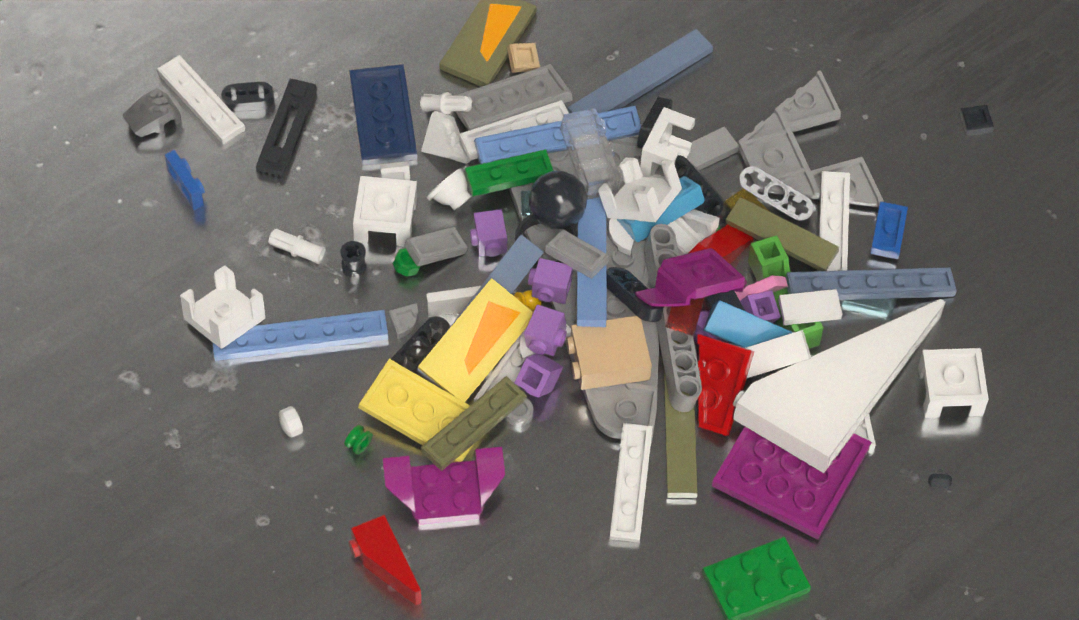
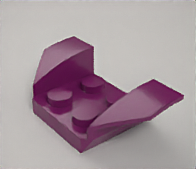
[635,248,747,307]
[382,447,505,525]

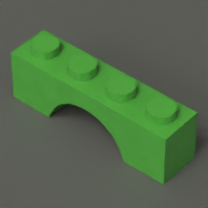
[748,235,823,349]

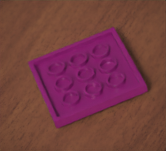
[712,426,872,539]

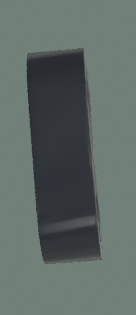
[221,82,274,112]

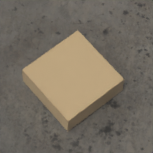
[507,43,540,73]

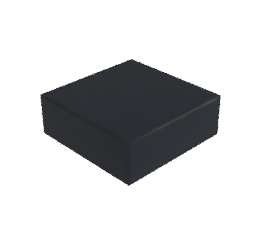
[959,105,994,136]

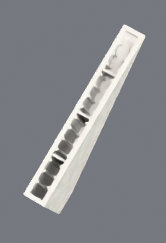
[733,299,945,473]

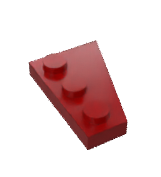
[697,334,755,436]

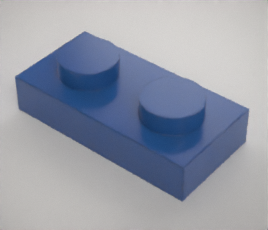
[165,150,205,210]
[870,201,908,259]

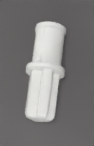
[420,92,473,114]
[268,229,326,264]

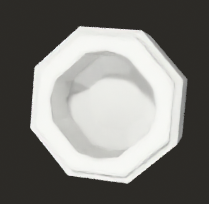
[279,406,303,438]

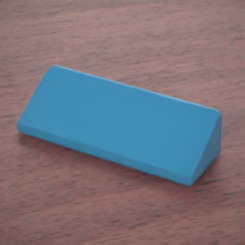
[617,176,705,242]
[703,300,794,348]

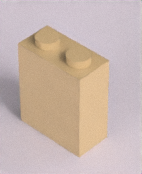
[566,316,652,390]

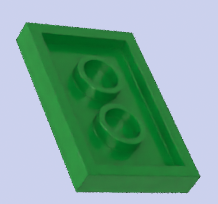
[702,537,811,620]

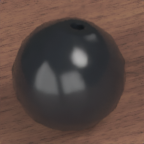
[529,171,588,229]

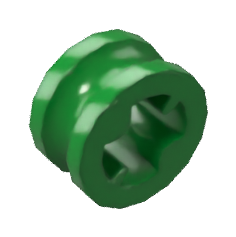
[344,425,373,455]

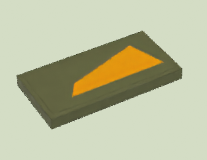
[439,0,537,87]

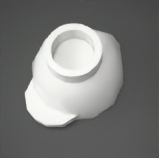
[427,168,472,211]

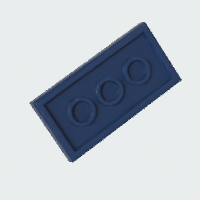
[349,64,417,166]

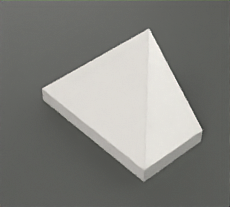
[421,111,470,164]

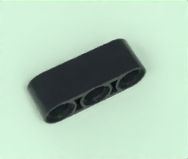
[675,155,731,226]

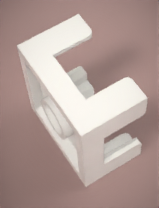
[640,107,695,178]
[598,157,682,222]
[353,176,417,246]
[180,265,266,349]
[918,348,989,418]

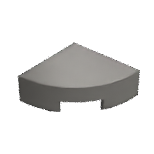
[389,303,418,339]

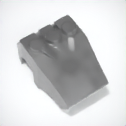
[122,88,181,137]

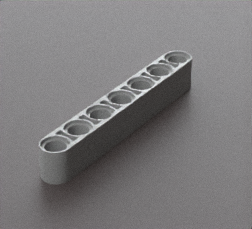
[644,224,702,412]

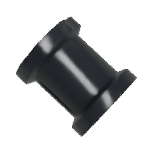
[340,241,366,277]

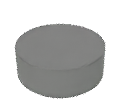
[505,398,533,427]

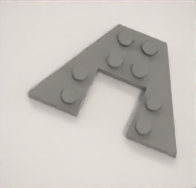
[738,70,884,207]

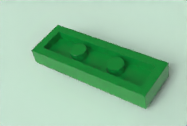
[465,149,554,197]

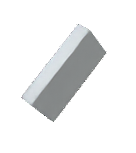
[687,126,739,170]
[404,227,468,267]
[545,229,609,279]

